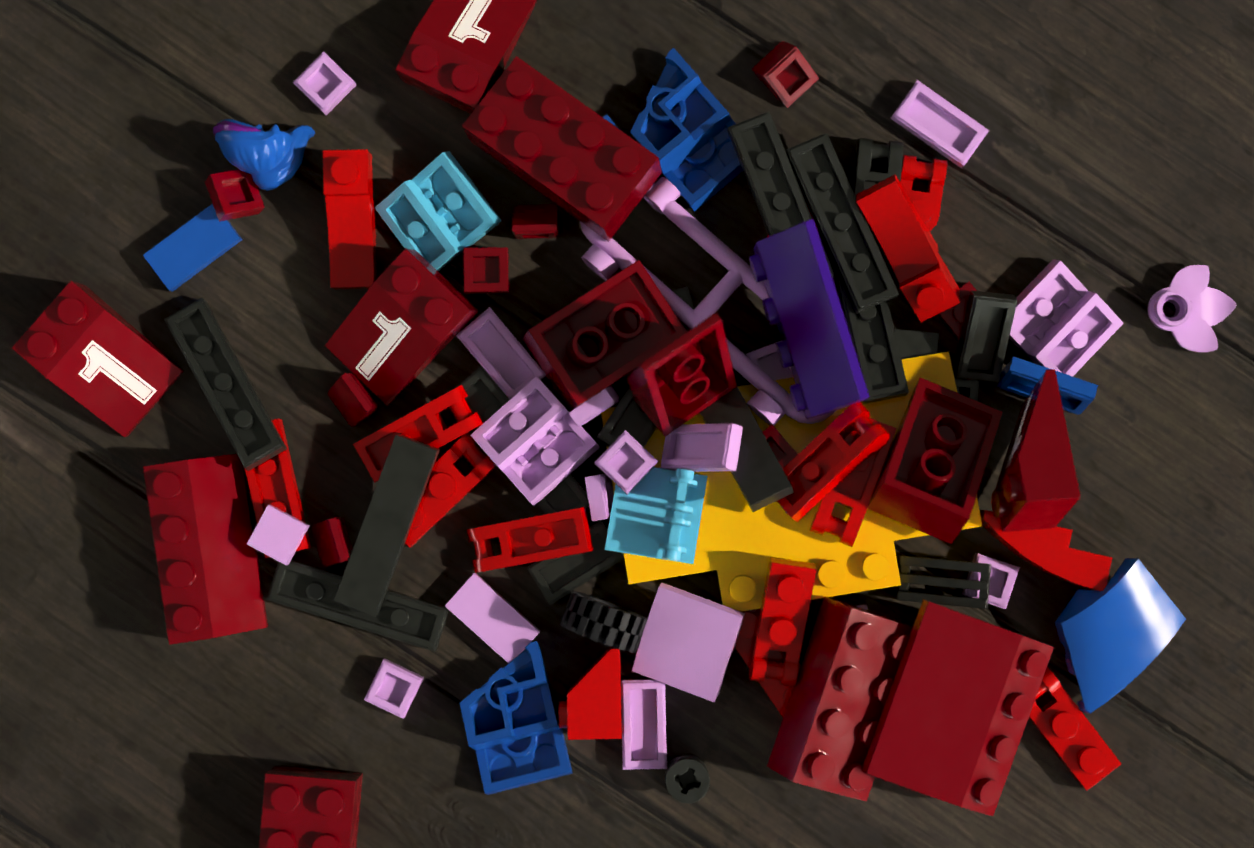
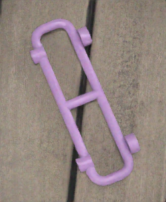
[580,177,835,426]

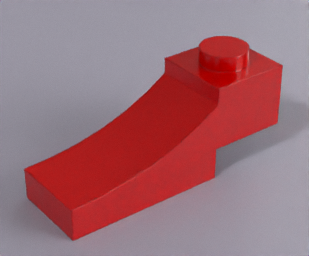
[323,149,376,289]
[856,174,961,322]

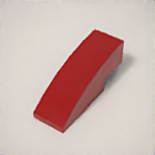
[980,510,1113,591]

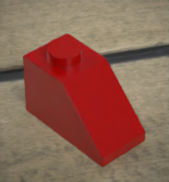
[559,646,622,740]

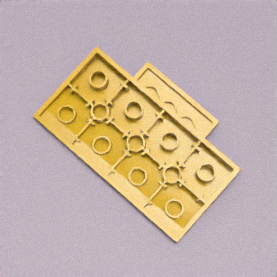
[601,351,982,612]

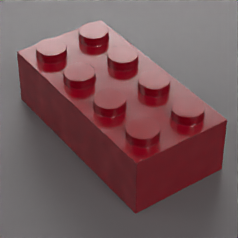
[462,56,662,242]
[767,596,913,802]
[259,766,363,848]

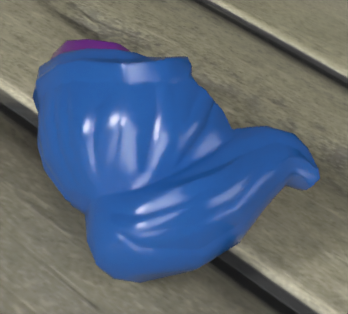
[213,119,315,191]

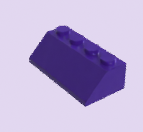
[749,219,869,419]

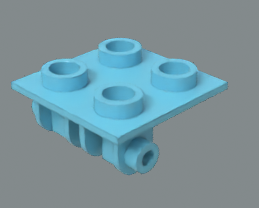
[605,467,708,564]

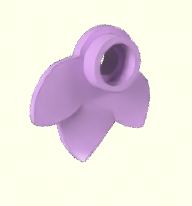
[1148,265,1237,353]

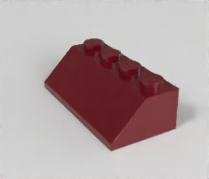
[143,454,268,645]

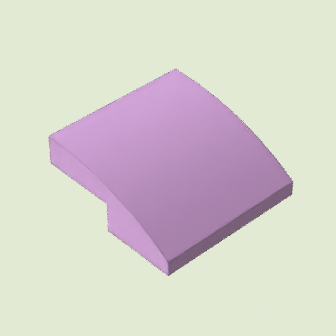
[1009,259,1123,376]
[470,376,600,506]
[632,582,745,703]

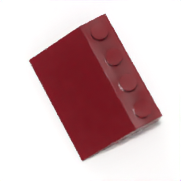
[861,599,1054,817]

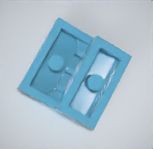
[375,151,502,271]

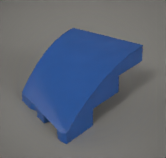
[630,48,743,212]
[1055,558,1186,714]
[460,641,573,795]

